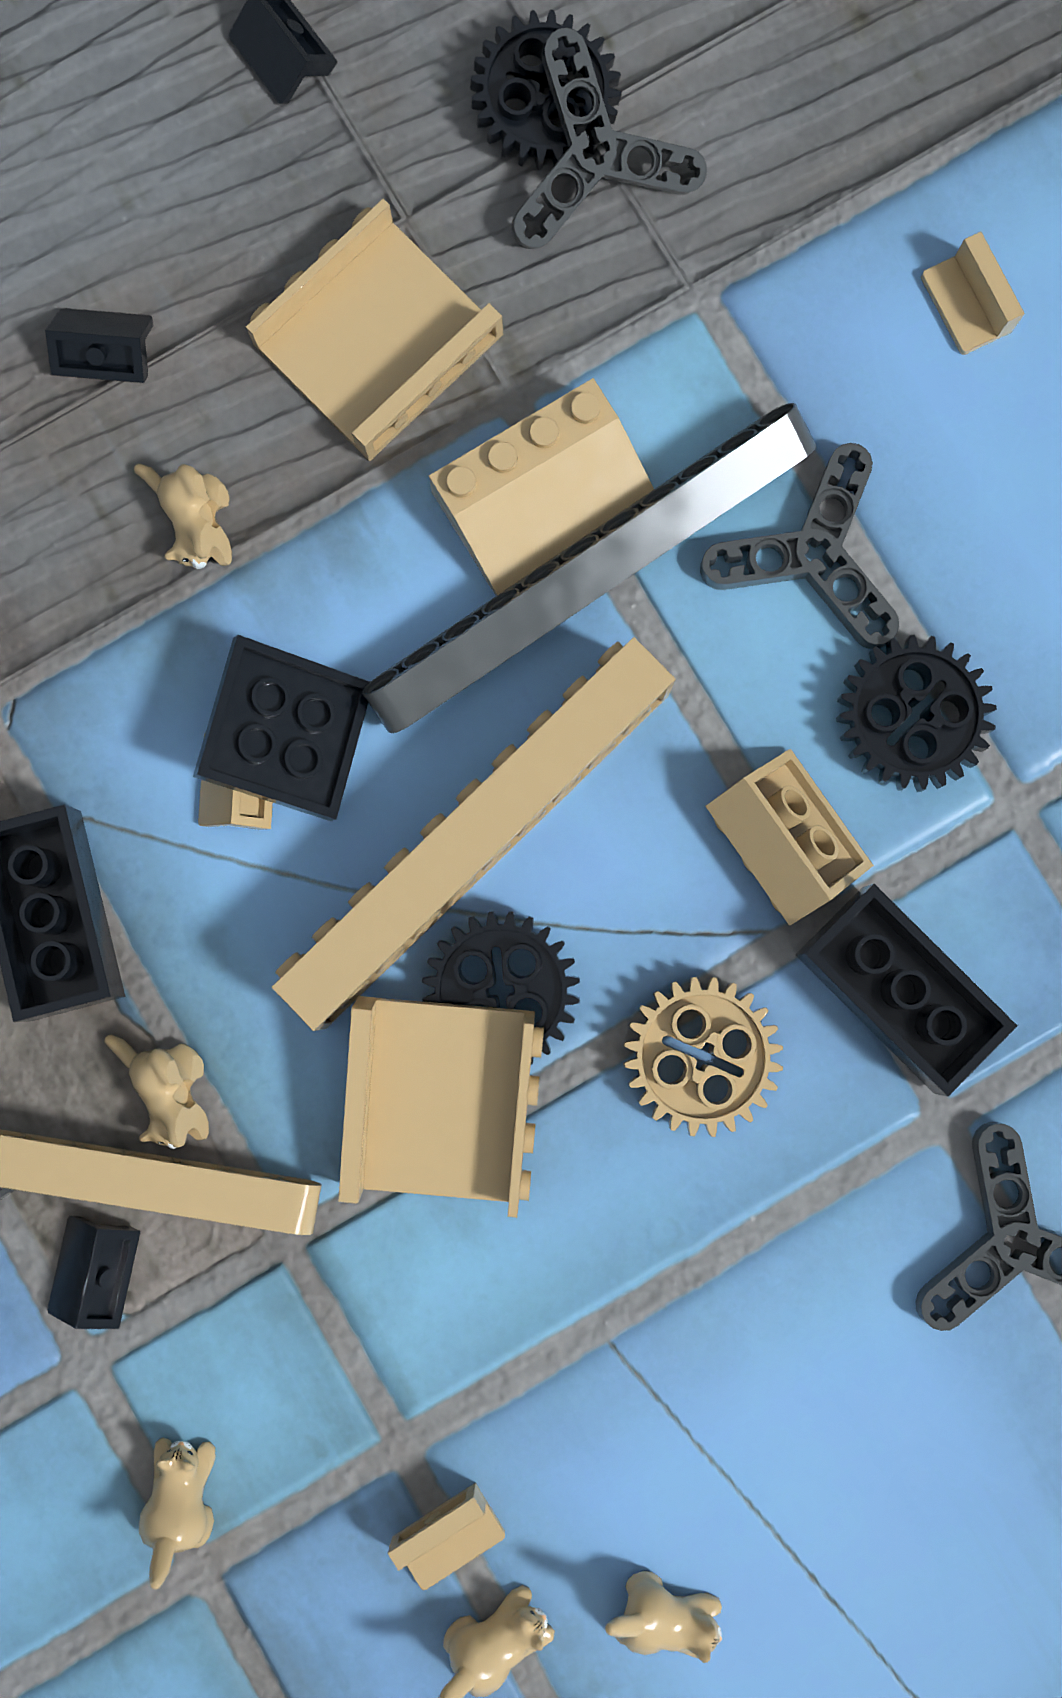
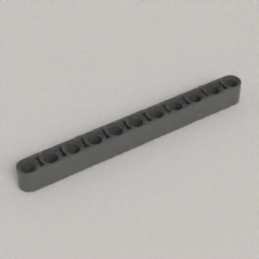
[362,403,817,733]

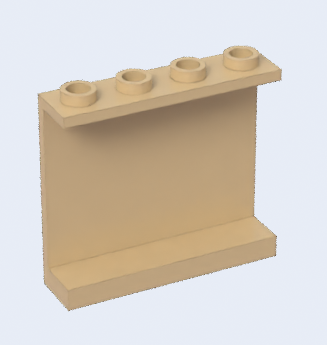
[246,199,503,462]
[338,996,544,1218]

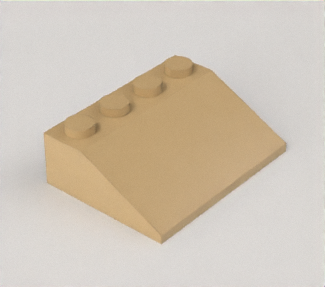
[429,378,654,596]

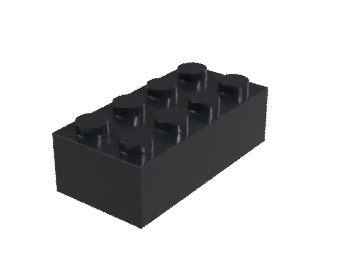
[0,804,126,1022]
[795,884,1018,1097]

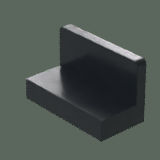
[229,0,338,104]
[45,308,153,383]
[47,1216,141,1329]

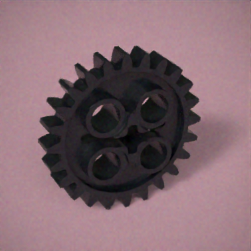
[470,10,622,170]
[836,635,997,792]
[422,911,580,1064]

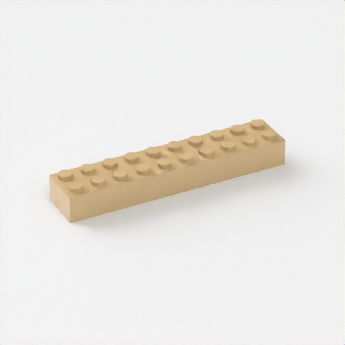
[271,637,676,1031]

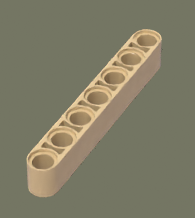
[0,1129,322,1235]

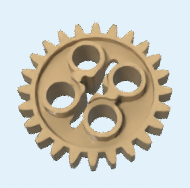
[623,977,783,1137]

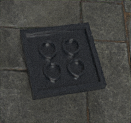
[193,635,369,821]

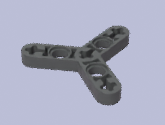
[511,28,707,249]
[700,443,899,649]
[915,1122,1062,1331]

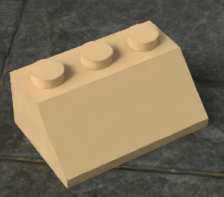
[705,748,874,926]

